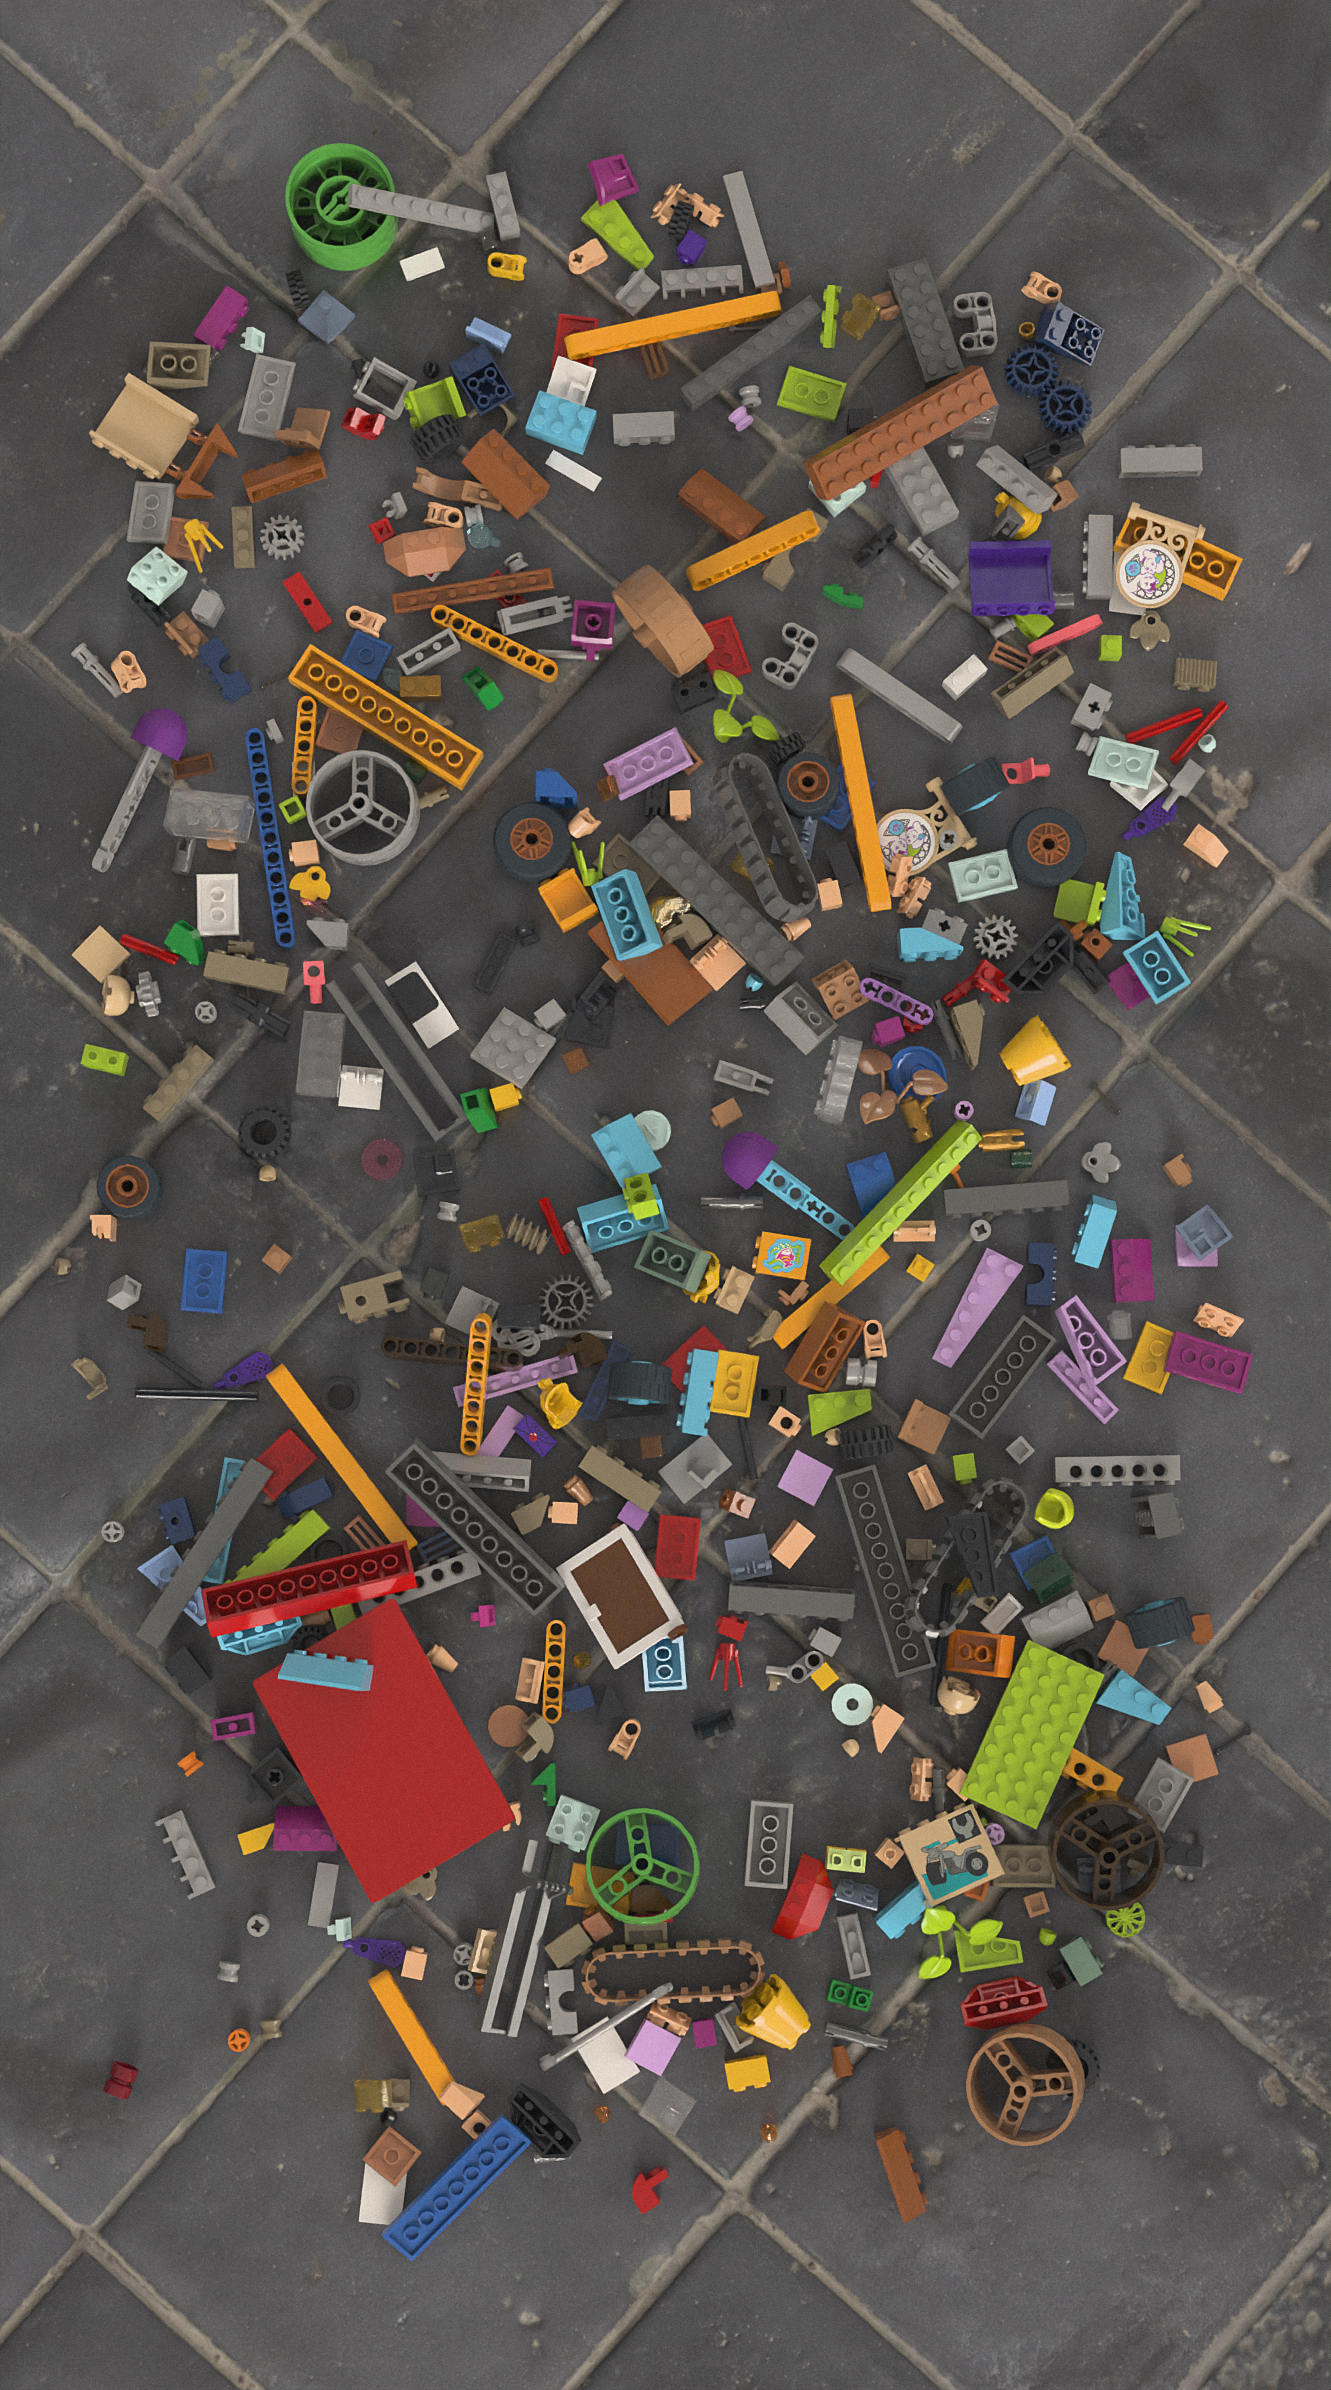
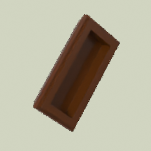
[171,752,215,781]

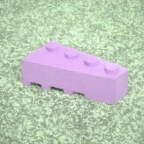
[1055,1295,1127,1389]

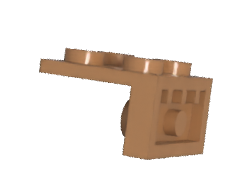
[274,408,330,449]
[810,959,869,1020]
[897,1399,951,1454]

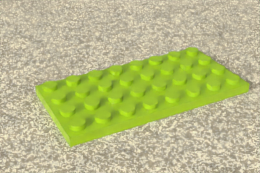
[959,1640,1105,1829]

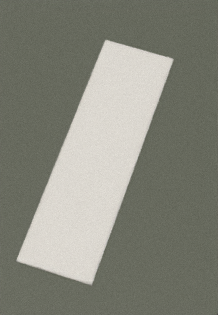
[545,450,602,492]

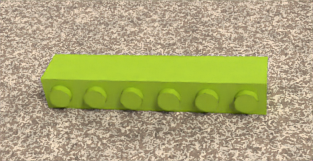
[224,1509,331,1584]

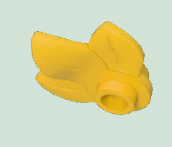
[289,866,330,905]

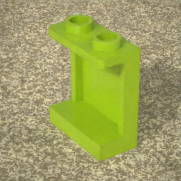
[403,376,466,430]

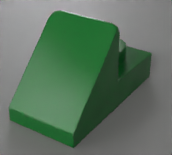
[530,1762,556,1806]

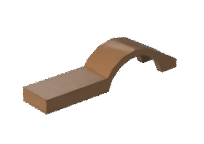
[412,467,502,511]

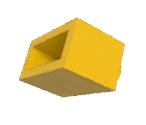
[724,2054,771,2092]

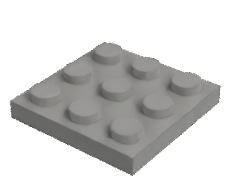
[470,1007,556,1089]

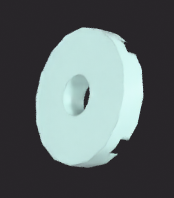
[831,1683,873,1725]

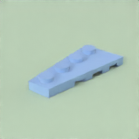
[137,1545,207,1626]

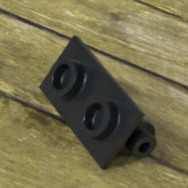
[691,1708,737,1741]

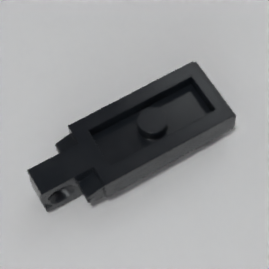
[1072,941,1111,994]

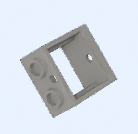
[352,357,417,420]

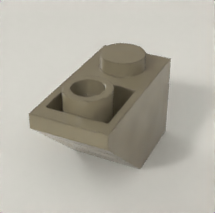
[511,1492,550,1536]

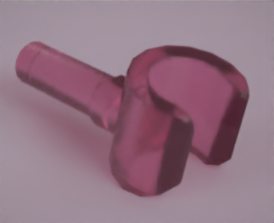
[300,897,329,914]

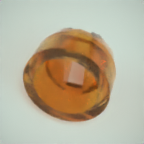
[593,2105,611,2124]
[761,2124,778,2143]

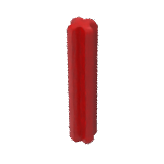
[120,934,179,965]
[538,1197,571,1256]

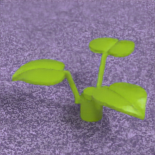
[713,670,780,743]
[918,1905,1003,1979]

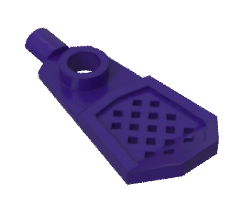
[1121,797,1178,841]
[214,1352,273,1390]
[343,1937,406,1968]

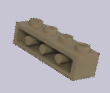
[990,647,1074,719]
[203,949,291,995]
[143,1045,214,1124]
[578,1445,661,1513]

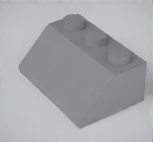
[764,981,838,1055]
[1019,1590,1094,1650]

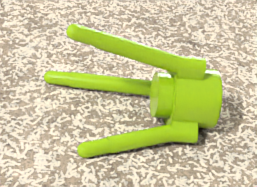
[571,842,605,887]
[1160,916,1211,957]

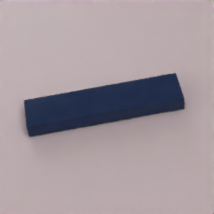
[578,1340,632,1423]

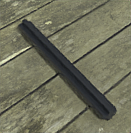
[135,1387,259,1402]
[929,1582,955,1707]

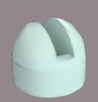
[1198,734,1216,753]

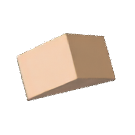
[439,2081,485,2120]

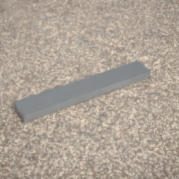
[723,171,775,289]

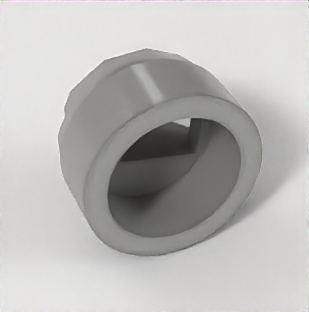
[947,443,964,458]

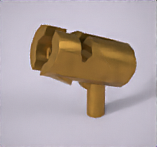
[899,1095,936,1144]
[977,1129,1024,1153]

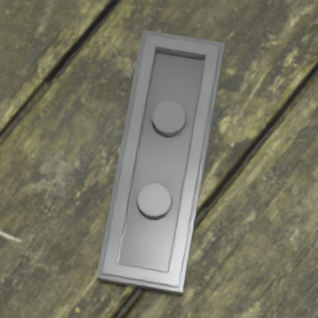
[308,1861,339,1928]
[837,1912,871,1979]

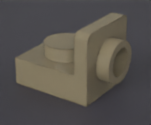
[905,1539,936,1560]
[388,2078,410,2111]

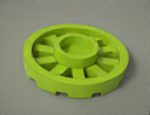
[1105,1902,1145,1937]

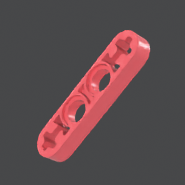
[1027,614,1103,656]

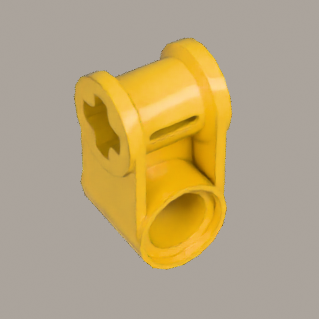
[487,252,527,281]

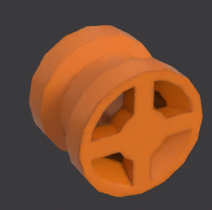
[177,1751,204,1777]
[228,2028,250,2052]

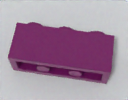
[193,286,249,354]

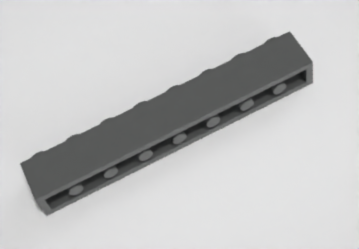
[680,295,822,412]

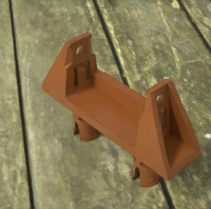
[166,423,238,499]

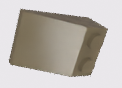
[147,342,211,390]
[949,1000,985,1071]

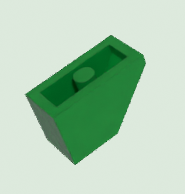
[461,666,504,711]

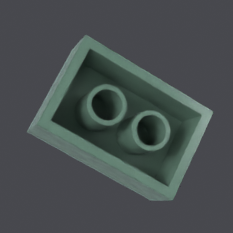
[634,1229,712,1293]

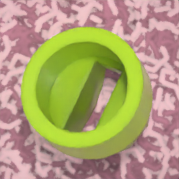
[1039,1928,1057,1946]

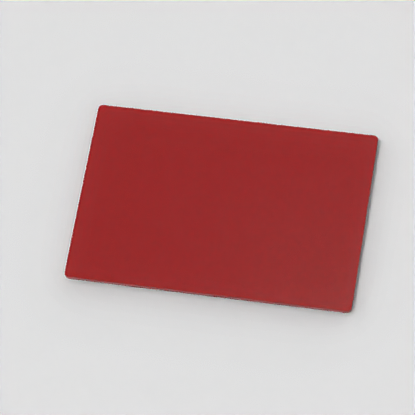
[253,1599,515,1903]

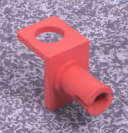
[1001,758,1050,784]
[303,960,326,1004]

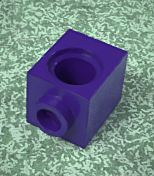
[676,230,707,267]

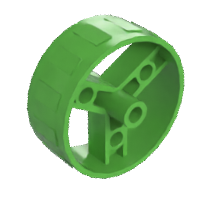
[585,1808,700,1926]

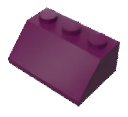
[1109,1239,1155,1303]
[273,1806,339,1851]

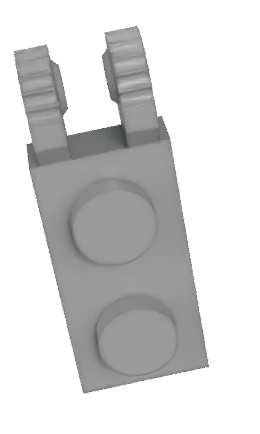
[713,1060,774,1096]

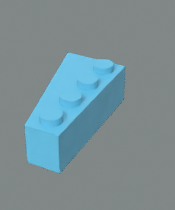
[676,1348,719,1437]

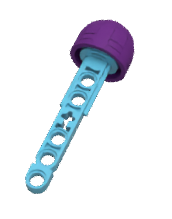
[722,1132,854,1240]

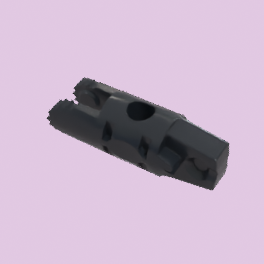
[852,523,898,569]
[127,583,172,627]

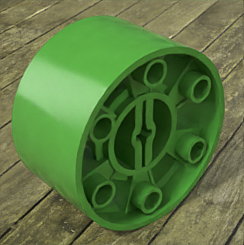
[285,143,399,271]

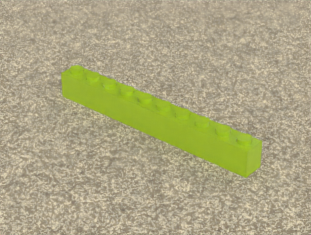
[819,1119,982,1285]

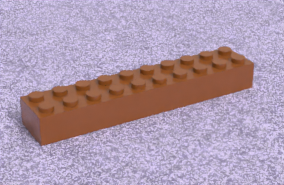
[803,365,997,501]

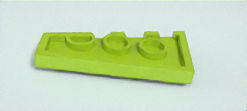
[581,200,654,271]

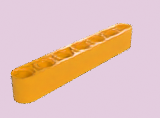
[685,511,820,591]
[431,605,558,683]
[773,1246,890,1350]
[460,1313,492,1456]
[368,1969,456,2106]

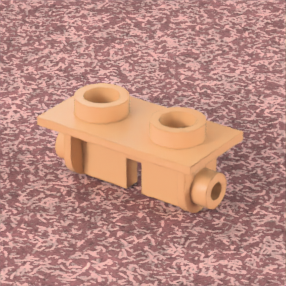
[650,183,687,225]
[684,193,724,228]
[887,853,913,897]
[897,876,931,919]
[893,1221,936,1242]
[908,1464,944,1511]
[909,1757,934,1801]
[646,2001,692,2036]

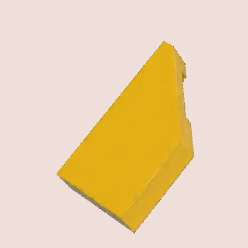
[237,1822,274,1855]

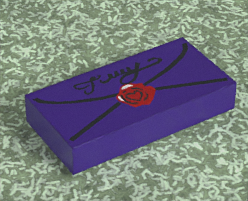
[512,1413,557,1457]

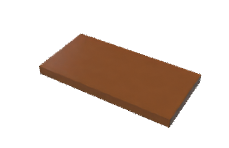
[587,920,713,1026]

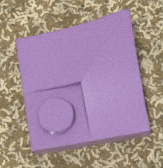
[1175,1225,1218,1267]

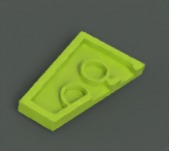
[820,285,842,348]
[808,1389,872,1436]
[953,1930,1023,1973]

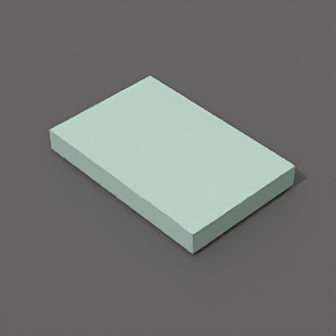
[1088,736,1159,790]
[948,849,1018,903]

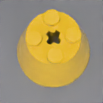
[999,1015,1071,1086]
[735,1974,811,2050]

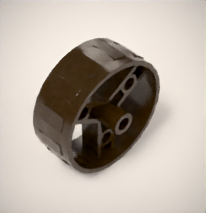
[1047,1790,1164,1911]

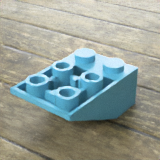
[897,928,963,963]

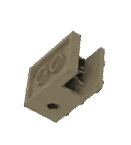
[338,1270,411,1324]

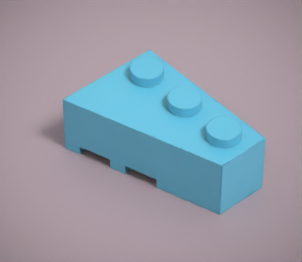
[1071,1195,1117,1268]
[1094,1669,1172,1725]

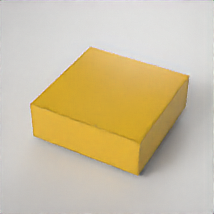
[810,1662,839,1691]

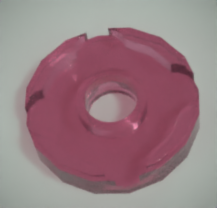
[362,1139,403,1181]

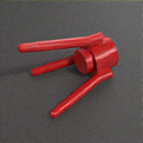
[709,1643,743,1691]

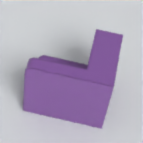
[617,1501,649,1531]

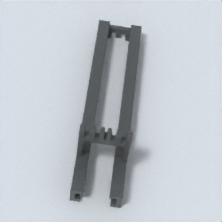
[325,962,468,1142]
[473,1836,573,2037]

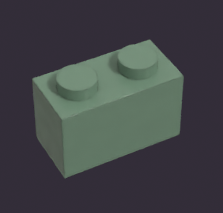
[1057,1934,1103,1986]

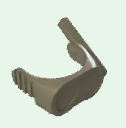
[467,402,519,437]
[746,1309,782,1350]
[71,1358,108,1399]

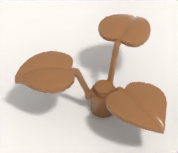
[857,1049,948,1124]

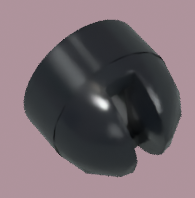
[423,361,440,378]
[380,2108,398,2126]

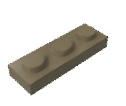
[232,506,255,569]

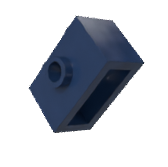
[158,1497,197,1544]
[562,1683,596,1713]

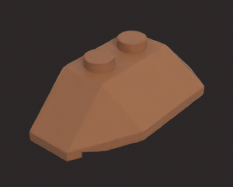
[383,527,466,577]

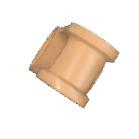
[569,238,608,275]
[1021,272,1062,305]
[423,502,464,529]
[346,606,387,638]
[111,651,146,693]
[567,807,601,838]
[862,1320,887,1360]
[608,1718,641,1760]

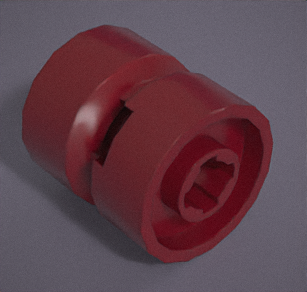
[103,2061,139,2100]

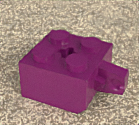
[571,600,616,662]

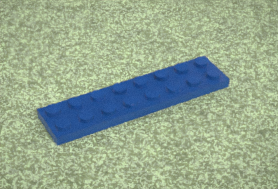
[381,2113,532,2261]

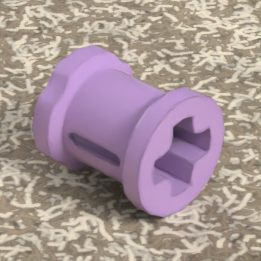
[953,1101,974,1121]

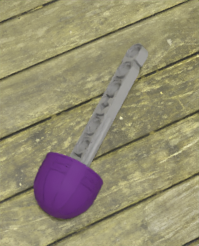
[92,708,188,872]

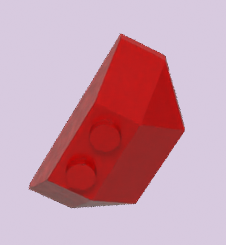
[771,1853,834,1940]
[960,1976,1048,2030]

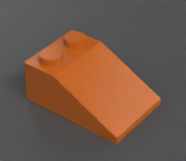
[945,1629,1015,1678]

